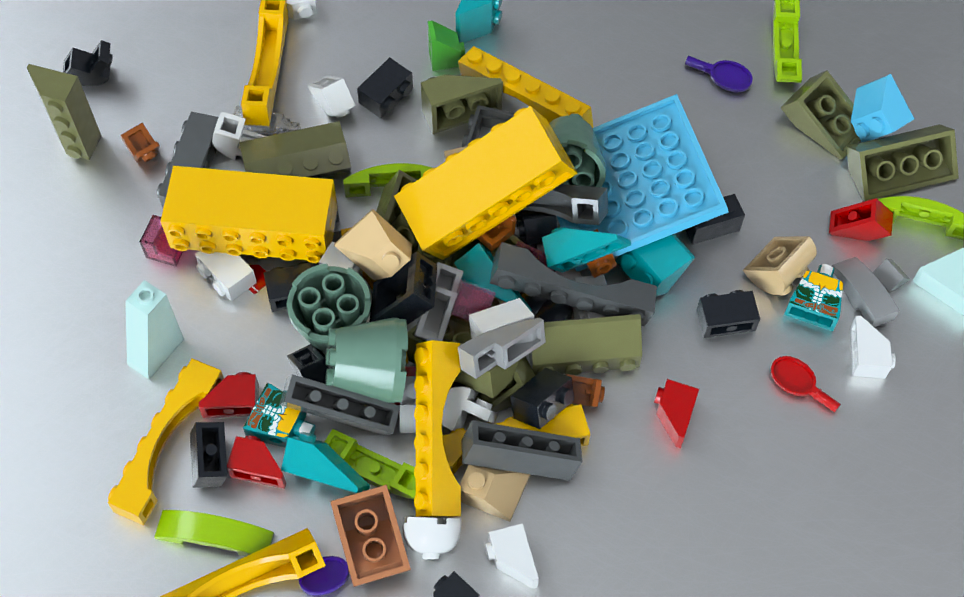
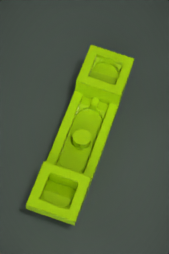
[773,0,802,83]
[343,163,432,198]
[878,196,964,240]
[324,429,416,500]
[154,510,274,557]

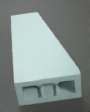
[126,280,184,379]

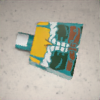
[784,264,843,331]
[243,383,316,448]

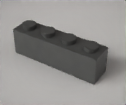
[157,111,219,208]
[279,374,400,436]
[461,420,583,481]

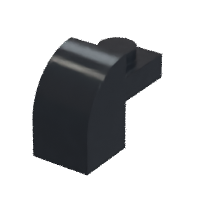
[63,40,113,86]

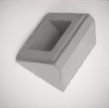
[873,258,910,293]

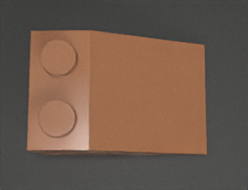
[330,485,411,587]

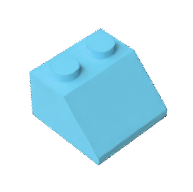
[851,74,914,142]

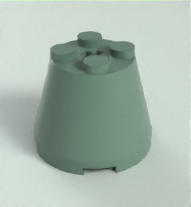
[549,114,606,187]
[286,264,371,355]
[325,318,408,403]

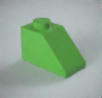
[427,21,465,71]

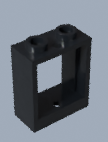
[369,252,437,325]

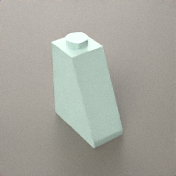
[913,248,964,316]

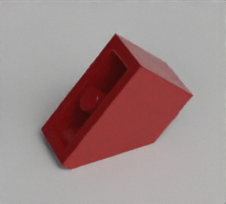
[829,198,893,241]
[199,372,259,418]
[654,379,699,448]
[227,435,286,489]

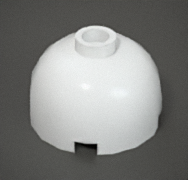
[403,516,461,559]

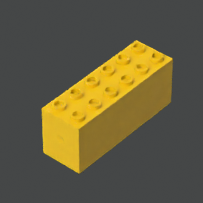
[394,106,578,260]
[161,166,338,263]

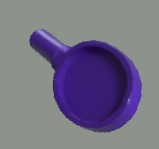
[685,55,753,92]
[299,556,350,596]

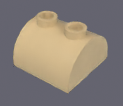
[743,236,817,296]

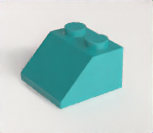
[455,0,502,43]
[615,234,695,297]

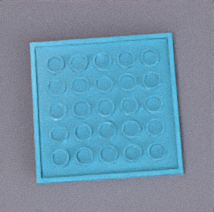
[557,94,729,272]

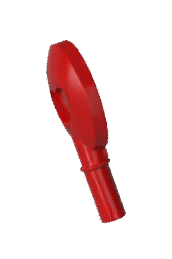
[770,356,841,413]

